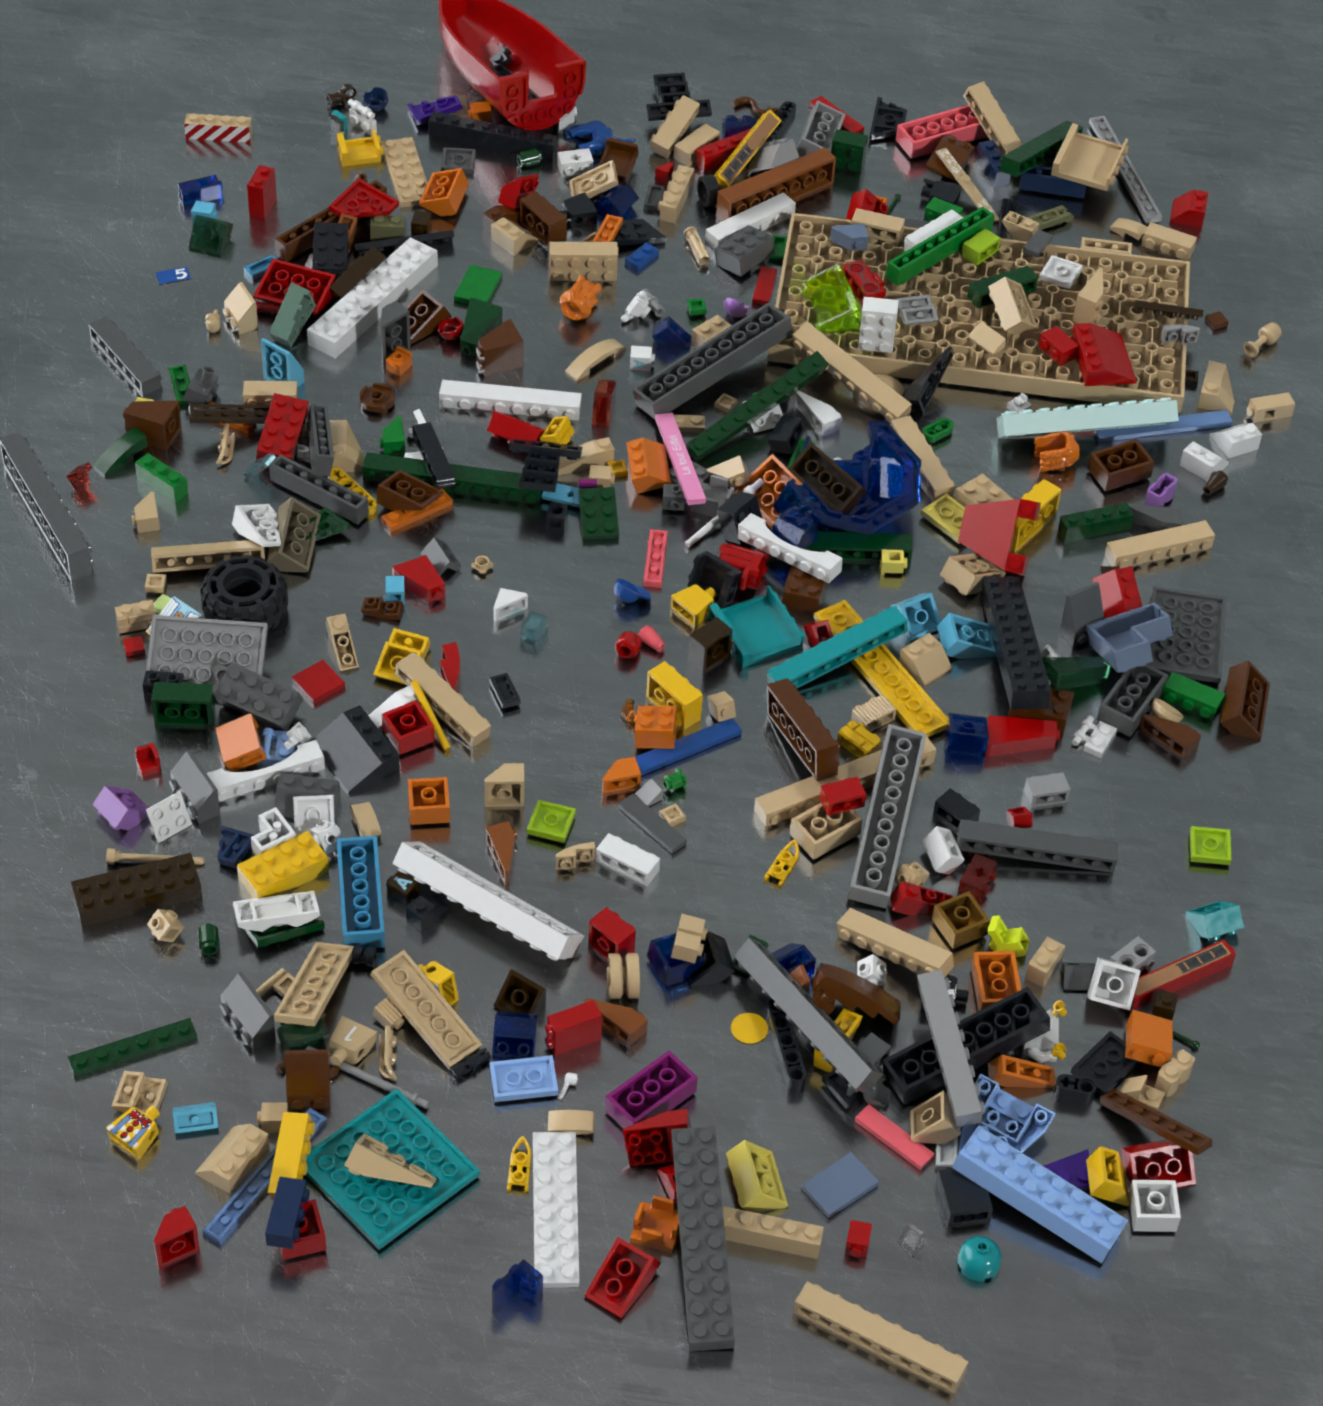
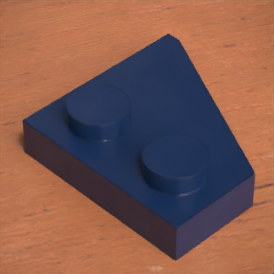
[217,826,254,868]

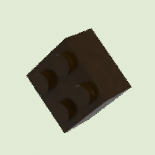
[688,617,733,673]

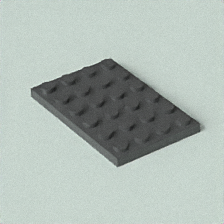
[1147,586,1227,683]

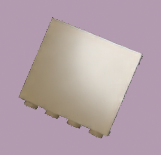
[1051,123,1129,191]

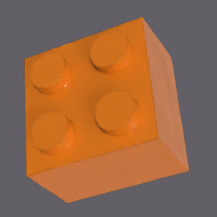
[634,705,678,749]
[408,777,450,825]

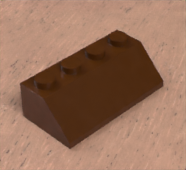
[1220,660,1270,740]

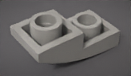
[1160,325,1200,345]

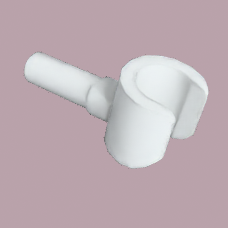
[557,1072,578,1100]

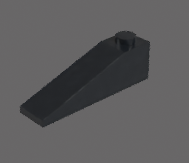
[902,346,954,413]

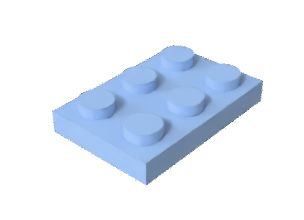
[489,1055,558,1102]

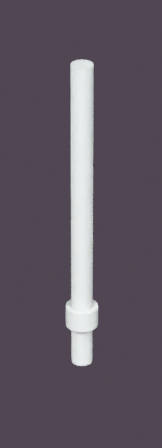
[684,478,764,548]

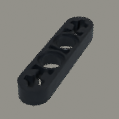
[765,101,796,142]

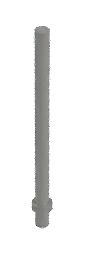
[306,1045,430,1109]

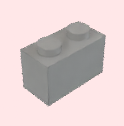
[1024,772,1071,808]

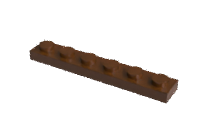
[1100,1089,1212,1155]

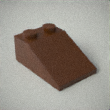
[925,134,975,180]
[405,289,452,345]
[376,469,444,510]
[285,1050,331,1109]

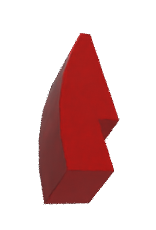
[440,642,460,692]

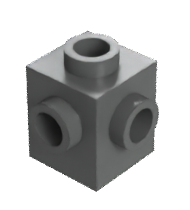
[662,484,687,511]

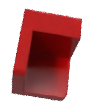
[135,743,161,777]

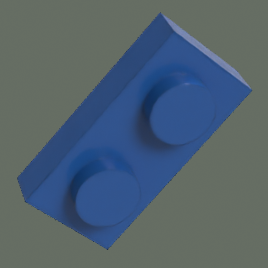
[625,242,659,271]

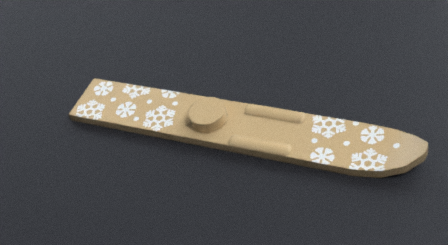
[936,148,999,222]

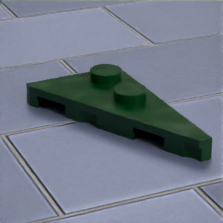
[305,507,350,541]
[244,919,325,947]

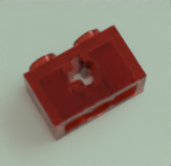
[957,853,998,902]

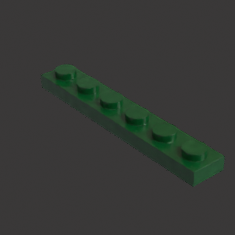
[68,1018,197,1078]

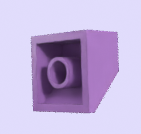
[92,786,149,830]

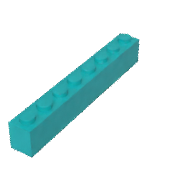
[767,605,907,688]

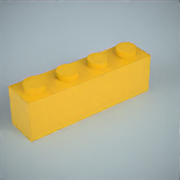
[268,1112,315,1201]

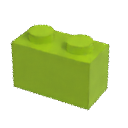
[962,228,1000,266]

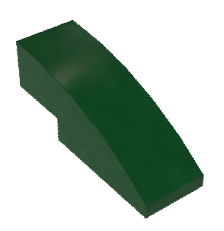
[94,427,148,476]

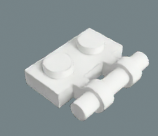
[348,99,377,136]
[1072,715,1117,758]

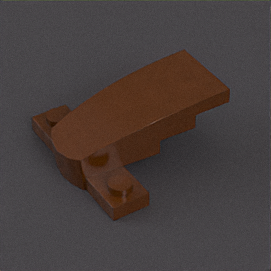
[811,963,901,1025]

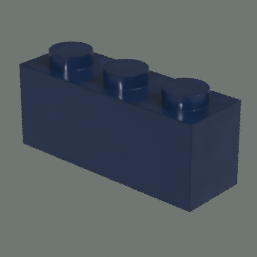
[976,140,1011,188]
[265,1177,310,1249]

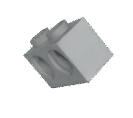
[1110,936,1156,976]

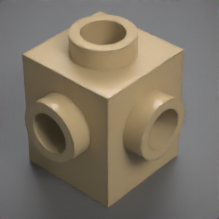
[894,861,930,887]
[147,909,184,943]

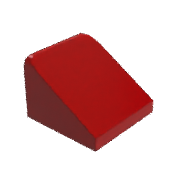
[655,162,674,184]
[1007,806,1033,828]

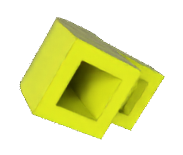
[988,915,1030,957]

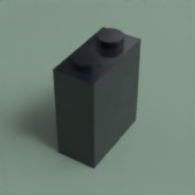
[936,1167,993,1226]

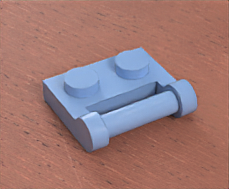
[259,728,297,765]

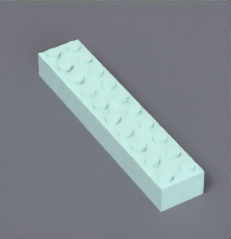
[996,397,1179,439]

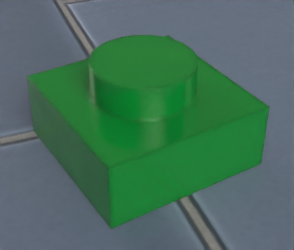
[687,298,707,316]

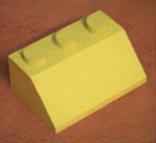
[726,1140,788,1213]

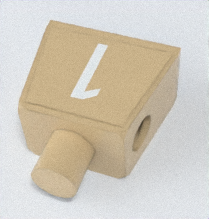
[329,1016,377,1066]

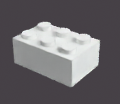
[858,297,899,353]

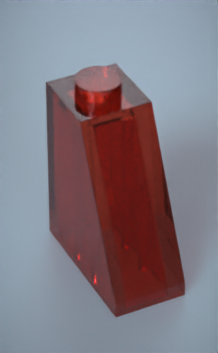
[592,379,617,427]

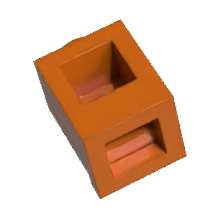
[386,346,412,376]

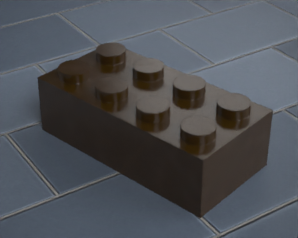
[787,442,868,518]

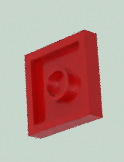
[291,660,345,705]

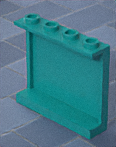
[709,585,805,669]

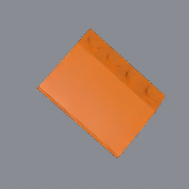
[734,454,822,530]

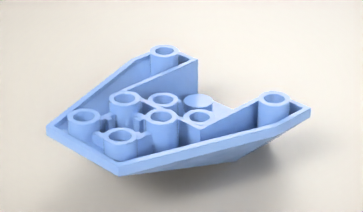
[958,1074,1056,1154]

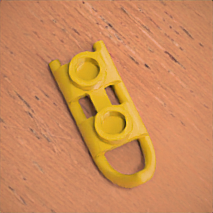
[764,839,799,887]
[507,1136,532,1193]

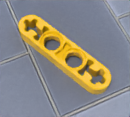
[328,467,377,515]

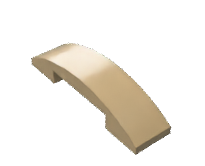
[565,339,626,382]

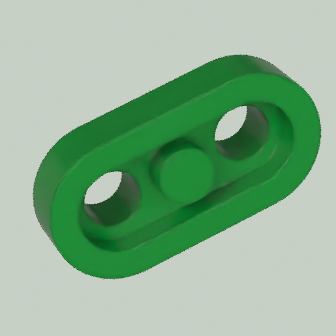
[922,418,954,442]

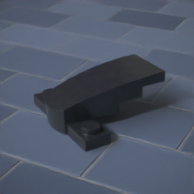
[646,72,712,121]
[509,438,583,492]

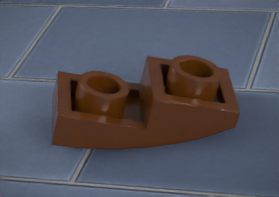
[361,597,404,620]

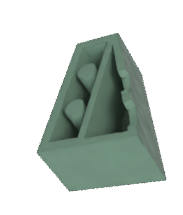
[269,282,316,348]

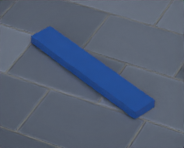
[635,718,742,776]

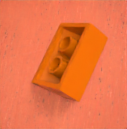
[419,168,469,216]
[626,438,671,494]

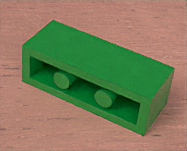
[135,453,188,503]
[1161,672,1225,721]

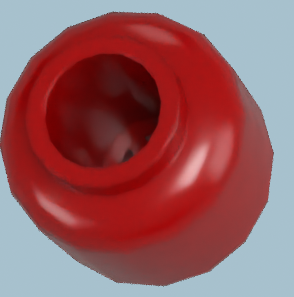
[615,631,642,659]

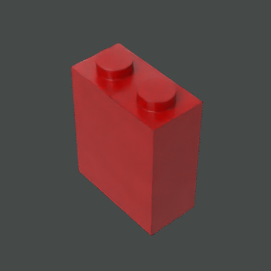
[247,165,277,220]
[545,1000,602,1056]

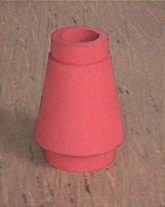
[638,625,666,652]

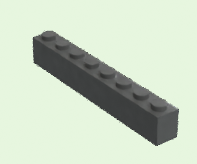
[957,819,1118,873]

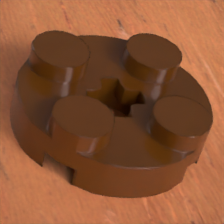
[359,383,395,414]

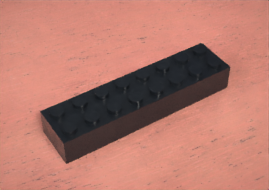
[882,987,1050,1105]

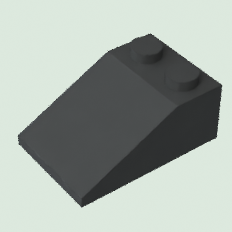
[1059,582,1105,647]

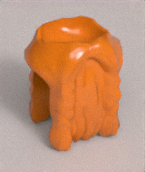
[559,275,602,320]
[1033,431,1080,472]

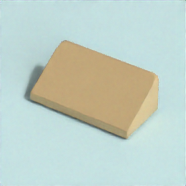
[968,322,1006,356]

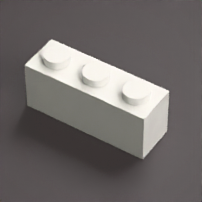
[596,833,660,886]

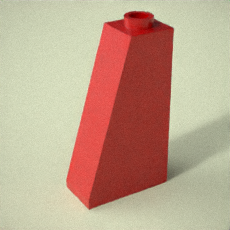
[985,715,1060,757]

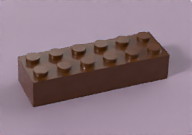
[767,678,840,781]

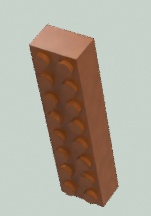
[716,147,836,222]

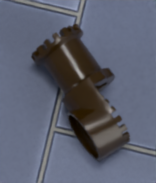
[325,84,357,108]

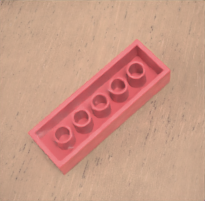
[896,105,988,159]

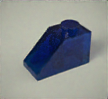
[652,316,692,349]

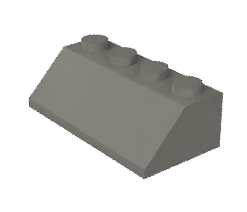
[796,101,846,156]

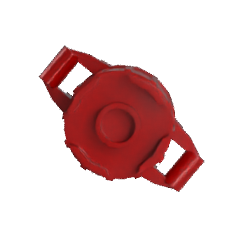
[718,543,770,590]

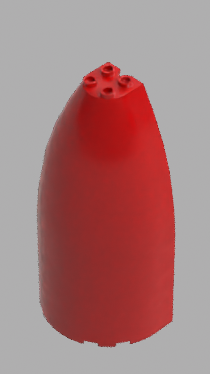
[439,0,586,131]

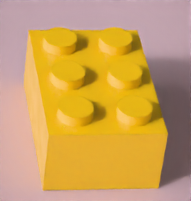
[646,661,703,731]

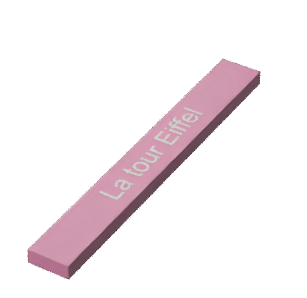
[655,413,706,505]

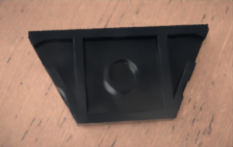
[869,97,907,140]
[613,219,666,246]

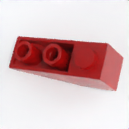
[890,881,953,916]

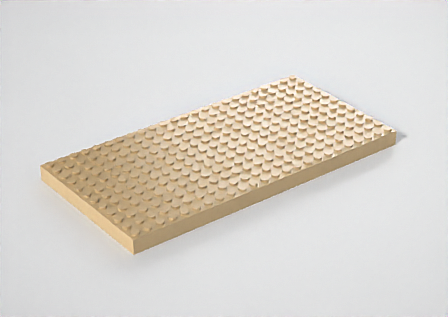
[767,213,1190,413]

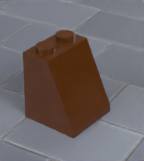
[476,319,524,377]
[123,401,182,450]

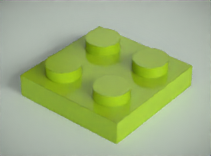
[527,799,576,843]
[1190,826,1232,865]

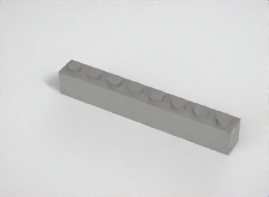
[917,970,985,1128]

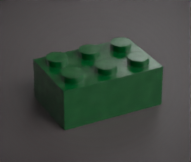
[151,682,215,727]

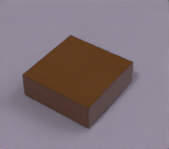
[1205,311,1229,330]

